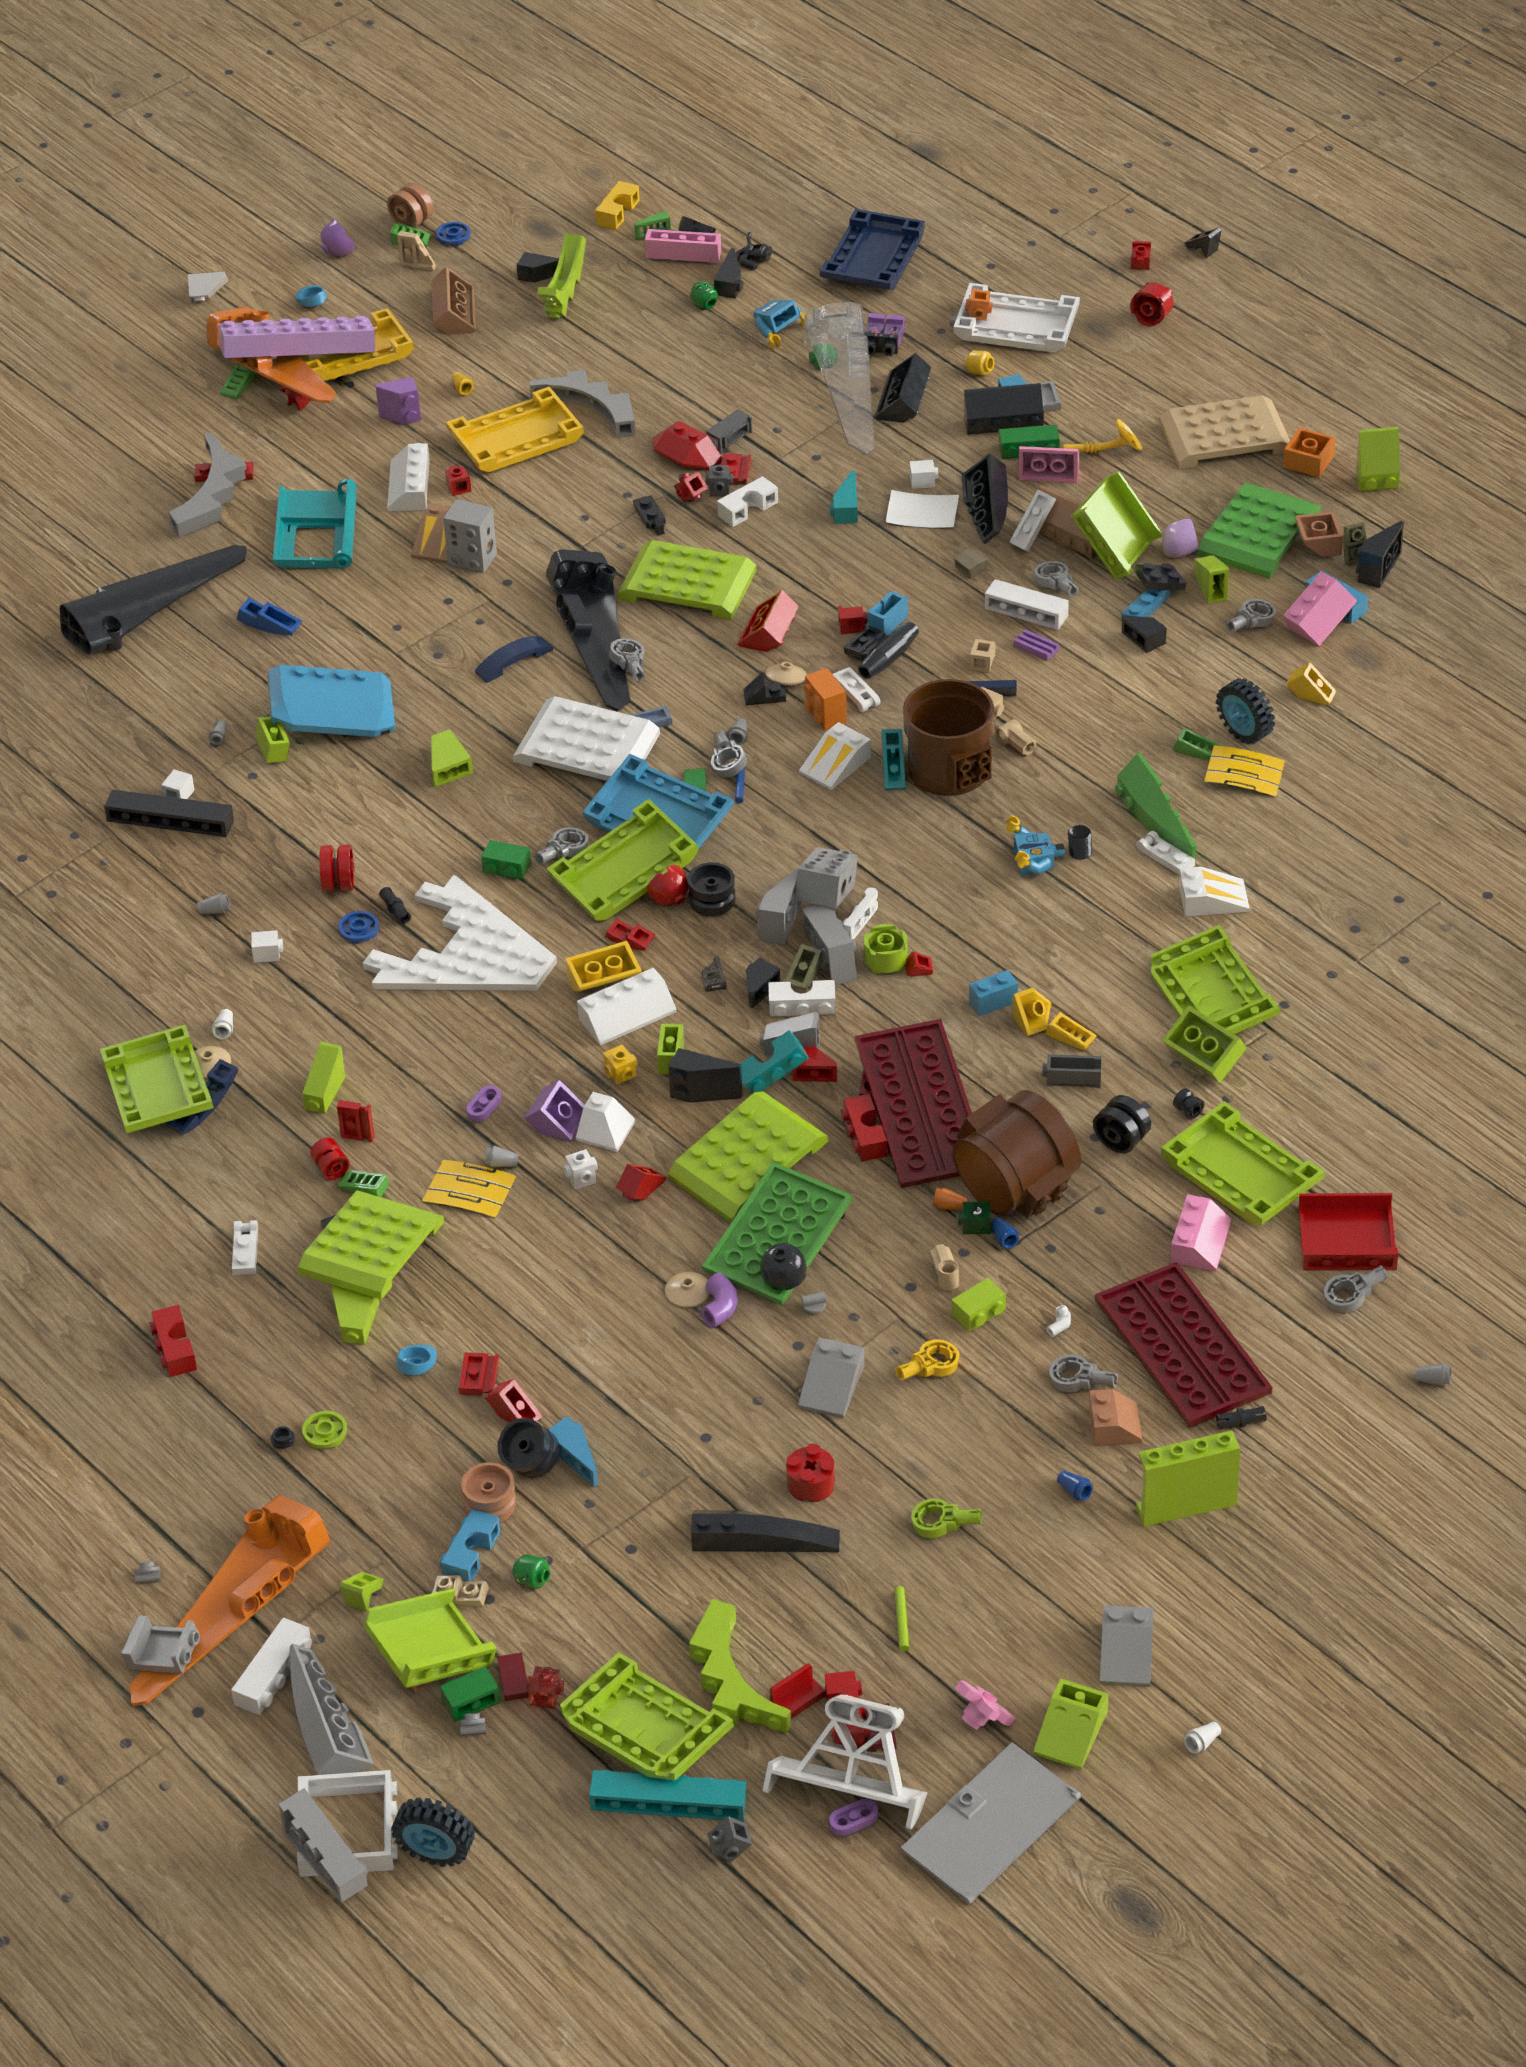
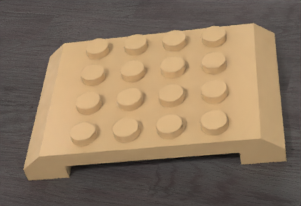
[1159,395,1290,469]

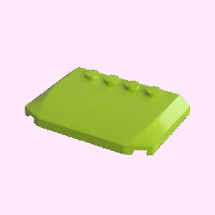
[1151,925,1280,1034]
[560,1652,734,1781]

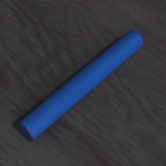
[735,767,745,804]

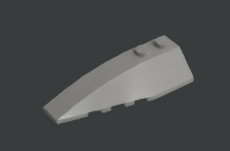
[290,1643,374,1775]

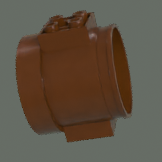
[903,679,994,796]
[953,1090,1081,1219]

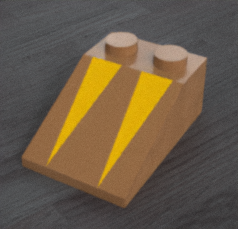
[411,503,451,564]

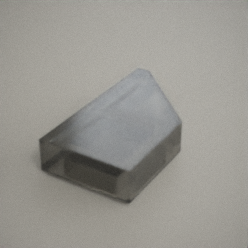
[701,956,727,992]

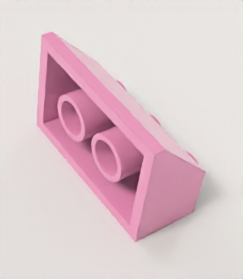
[1019,446,1079,483]
[1283,571,1357,646]
[1170,1194,1232,1272]

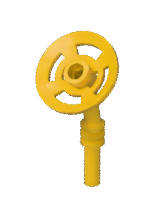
[1062,419,1142,454]

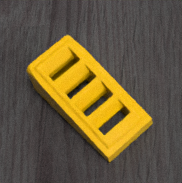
[1045,1012,1097,1051]

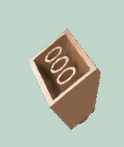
[432,266,476,334]
[1038,485,1097,558]

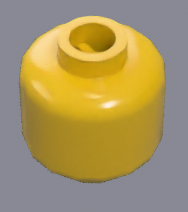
[965,350,994,376]

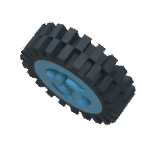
[1216,678,1275,744]
[391,1797,475,1867]

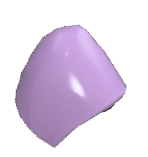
[1162,519,1198,558]

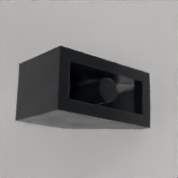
[516,252,559,283]
[1122,615,1167,653]
[746,958,781,1008]

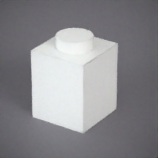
[910,460,939,489]
[161,770,194,799]
[251,930,284,963]

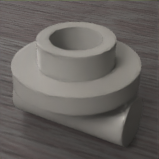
[801,1292,826,1314]
[135,1561,161,1583]
[460,1713,486,1735]

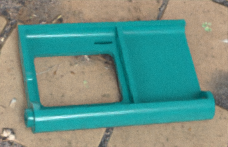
[273,479,357,568]

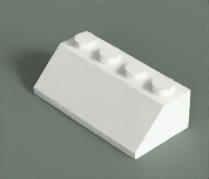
[387,443,430,511]
[577,968,677,1046]

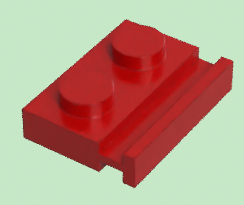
[721,453,751,485]
[337,1100,375,1142]
[458,1352,499,1395]

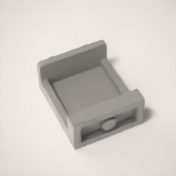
[121,1615,200,1674]

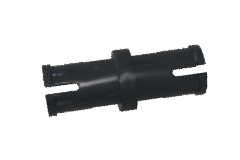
[379,887,411,924]
[1216,1406,1267,1430]

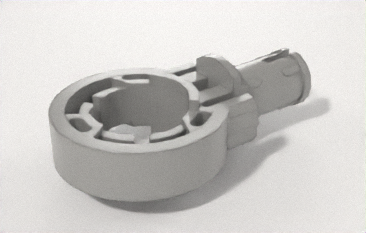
[1034,561,1079,597]
[1226,599,1276,633]
[609,638,646,682]
[711,730,747,777]
[534,827,588,865]
[1324,1266,1388,1313]
[1049,1354,1118,1393]

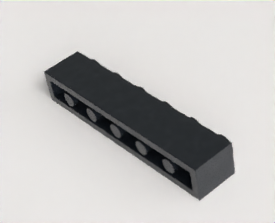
[104,789,234,837]

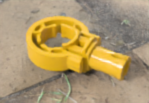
[895,1340,959,1381]

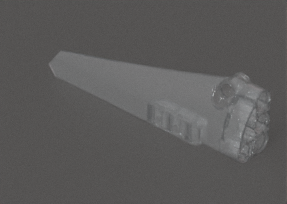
[803,302,875,455]

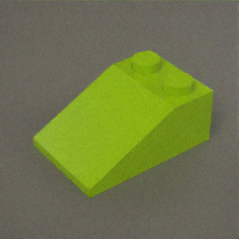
[1356,427,1400,492]

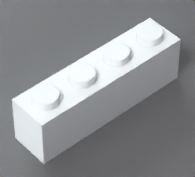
[985,579,1069,630]
[231,1617,312,1715]

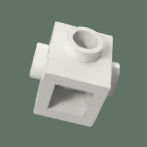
[563,1149,598,1190]

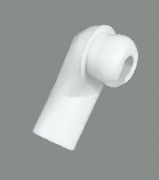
[1046,1305,1071,1337]

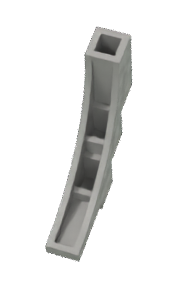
[530,370,635,438]
[169,432,247,538]

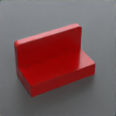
[770,1663,826,1719]

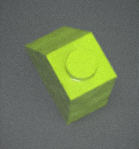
[1194,555,1229,604]
[431,729,473,787]
[302,1041,345,1114]
[331,1285,380,1345]

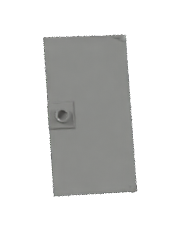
[900,1742,1081,1905]

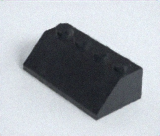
[874,353,931,423]
[964,383,1044,435]

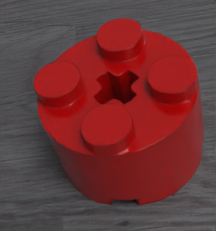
[1130,282,1174,326]
[786,1444,835,1502]

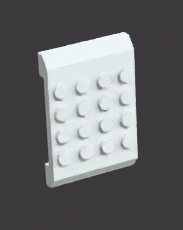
[953,283,1080,352]
[513,696,660,781]

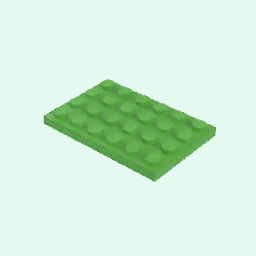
[702,1162,853,1306]

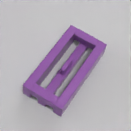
[1014,629,1059,661]

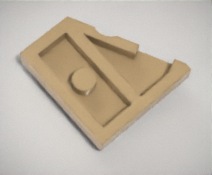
[397,231,436,271]

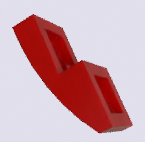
[605,918,656,951]

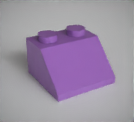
[375,377,421,425]
[525,1080,584,1142]

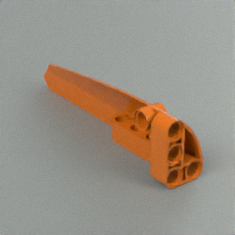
[129,1495,331,1706]

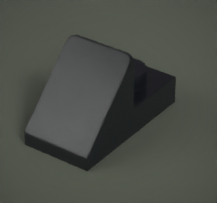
[1185,227,1221,258]
[743,673,786,706]

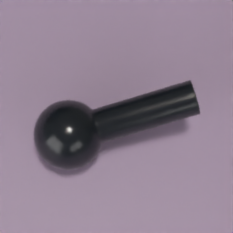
[334,374,354,388]

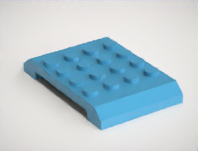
[582,754,734,849]

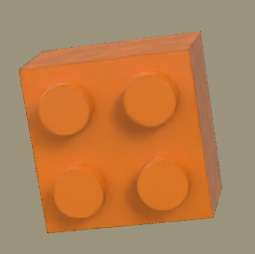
[1283,427,1336,478]
[803,668,847,730]

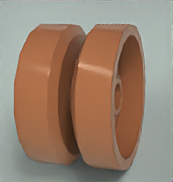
[387,183,434,228]
[461,1462,517,1523]

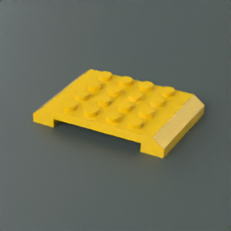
[298,308,414,381]
[446,387,584,472]

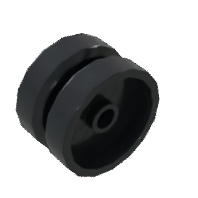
[687,862,736,916]
[1093,1095,1151,1154]
[497,1418,559,1478]

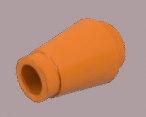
[932,1187,967,1211]

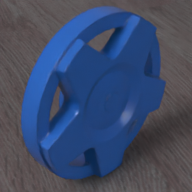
[436,222,471,246]
[338,911,379,944]

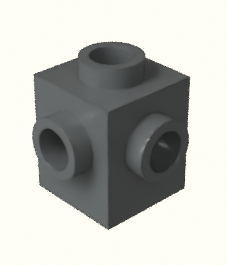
[705,465,733,496]
[708,1816,752,1862]

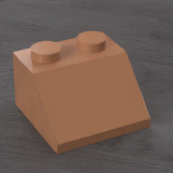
[1295,511,1343,557]
[1089,1389,1142,1446]

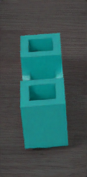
[741,1030,809,1094]

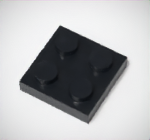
[1134,563,1186,590]

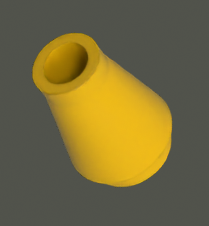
[452,372,473,395]

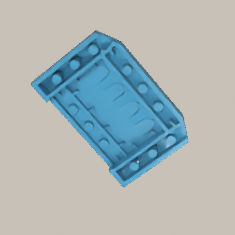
[267,665,395,737]

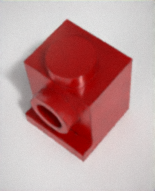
[1131,241,1151,270]
[445,466,471,496]
[838,606,868,634]

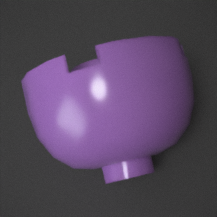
[320,220,355,257]

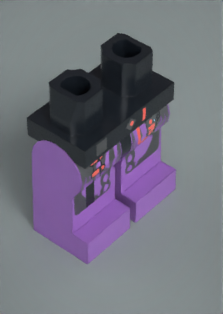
[864,313,905,356]

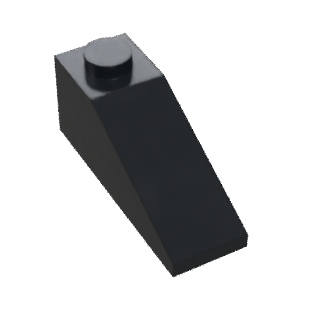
[714,248,743,298]

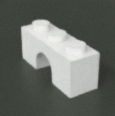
[717,476,778,527]
[769,980,836,1017]

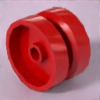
[319,844,355,892]

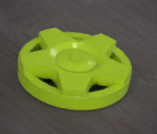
[302,1411,347,1449]

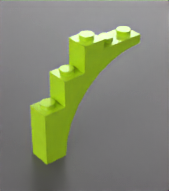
[537,233,586,319]
[689,1599,791,1733]

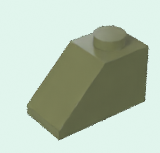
[785,944,823,990]

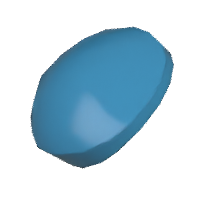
[295,285,327,308]
[396,1344,437,1376]

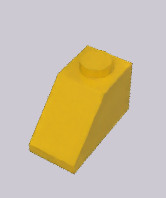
[1286,662,1336,705]

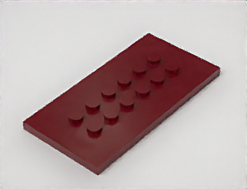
[854,1019,972,1188]
[1095,1262,1273,1427]

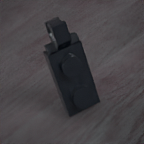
[633,495,666,536]

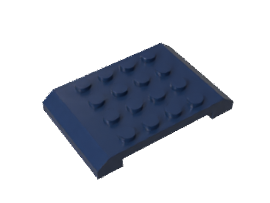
[820,209,925,290]

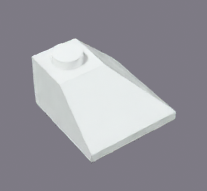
[188,272,228,302]
[576,1092,635,1152]

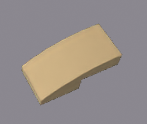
[432,1575,489,1607]

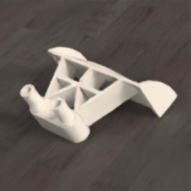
[763,1695,927,1829]

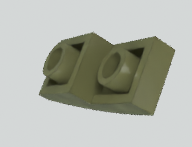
[1343,522,1366,564]

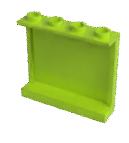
[1071,472,1163,580]
[1136,1430,1240,1527]
[363,1588,497,1688]

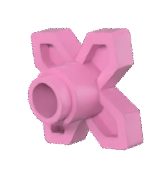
[955,1680,1016,1730]

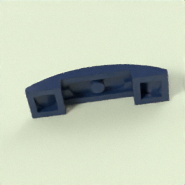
[475,636,553,683]
[166,1059,238,1134]

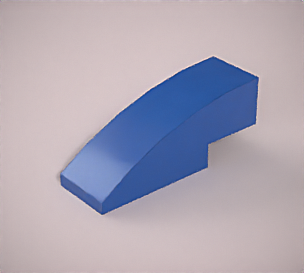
[236,598,302,635]

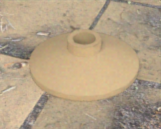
[766,662,807,685]
[194,1046,231,1079]
[665,1272,711,1308]

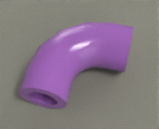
[701,1273,738,1328]

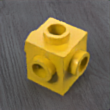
[603,1045,638,1084]

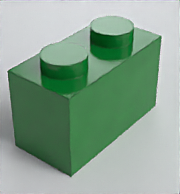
[481,840,531,880]
[440,1666,500,1723]

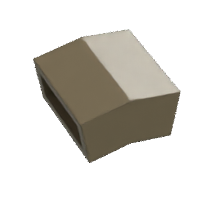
[954,548,989,579]

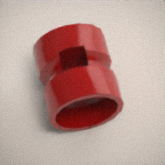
[310,1137,350,1180]

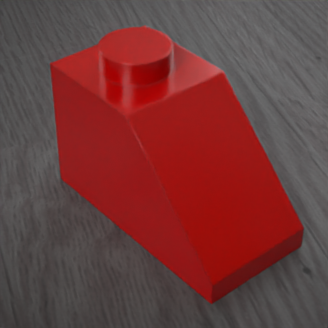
[792,1047,837,1082]
[616,1164,667,1201]
[485,1379,542,1423]

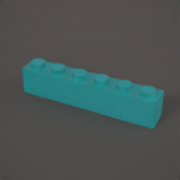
[589,1770,747,1822]

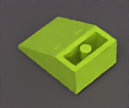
[1033,1678,1108,1770]

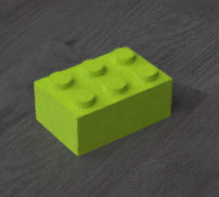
[1162,1006,1247,1083]

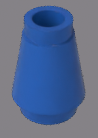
[991,1217,1019,1249]
[1057,1470,1093,1501]

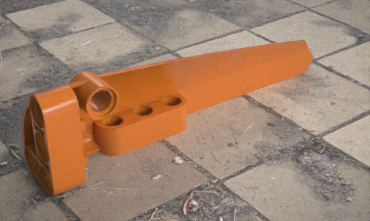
[207,307,336,403]

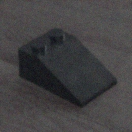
[1356,521,1404,588]
[668,1048,743,1103]

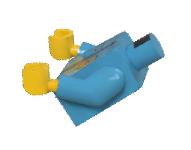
[753,300,812,349]
[1006,815,1065,877]

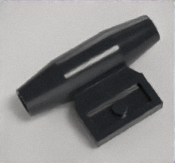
[844,622,919,679]

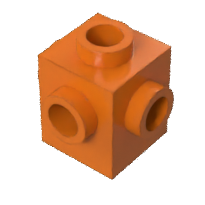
[965,289,993,321]

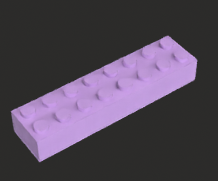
[218,316,375,358]

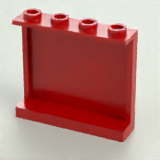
[1298,1193,1398,1271]

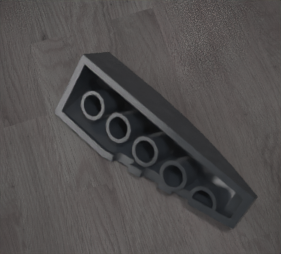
[962,453,1008,544]
[691,1510,840,1552]

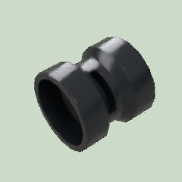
[1173,1088,1205,1119]

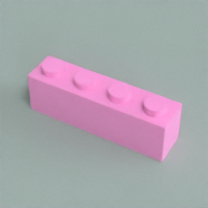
[645,229,721,263]

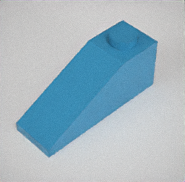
[549,1416,598,1487]

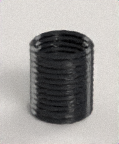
[1068,825,1092,860]

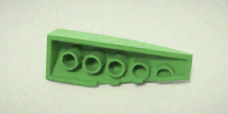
[1115,753,1197,862]

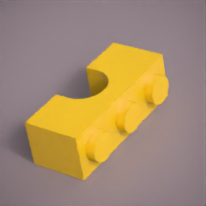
[594,181,640,230]

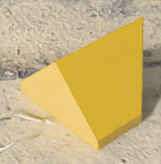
[1012,987,1051,1036]

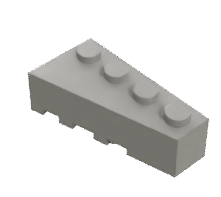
[802,905,857,985]
[278,1788,368,1902]

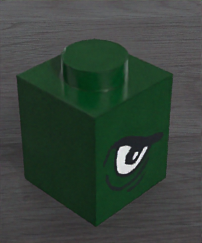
[958,1202,991,1234]

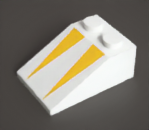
[799,722,871,790]
[1179,867,1250,916]

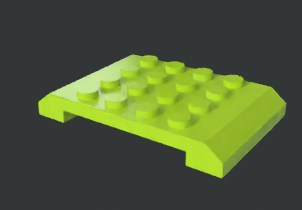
[617,540,756,620]
[546,799,699,921]
[100,1025,214,1134]
[668,1091,828,1223]
[1161,1101,1325,1225]
[298,1190,444,1300]

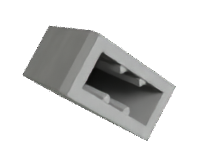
[760,1012,820,1056]

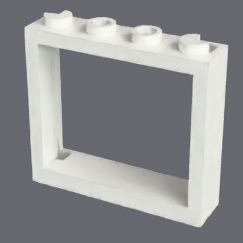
[297,1770,398,1877]

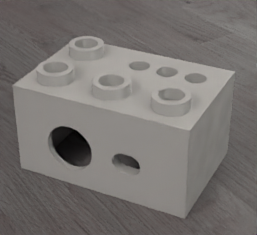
[443,499,497,573]
[795,847,858,909]

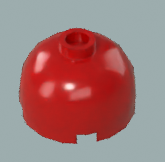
[646,864,688,906]

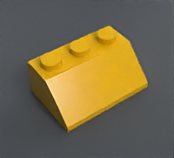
[565,941,642,991]

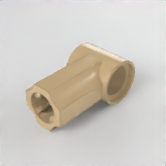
[995,719,1036,756]
[930,1244,959,1291]

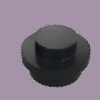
[271,1426,295,1449]

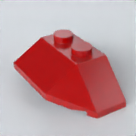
[653,421,722,471]

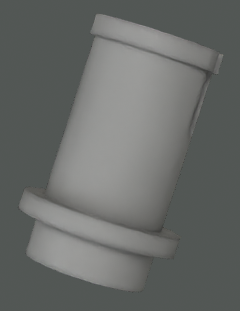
[209,720,227,745]

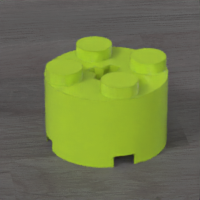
[864,924,908,974]

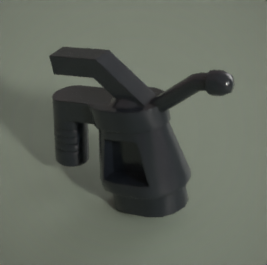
[736,232,772,270]

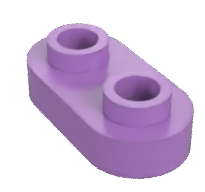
[466,1086,502,1122]
[829,1799,878,1836]

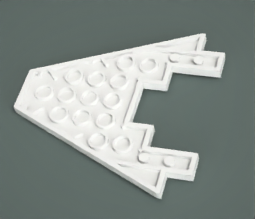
[363,875,557,991]

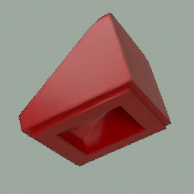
[905,951,934,977]

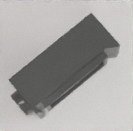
[706,409,752,454]
[1042,1054,1101,1088]

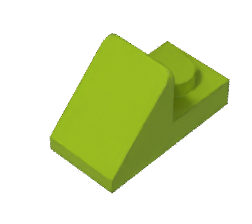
[340,1572,384,1611]

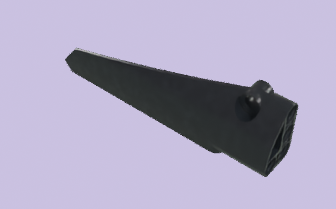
[59,545,247,655]
[546,549,630,712]

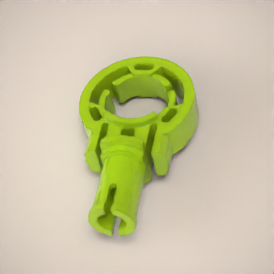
[911,1498,982,1538]

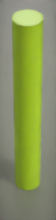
[894,1586,909,1652]

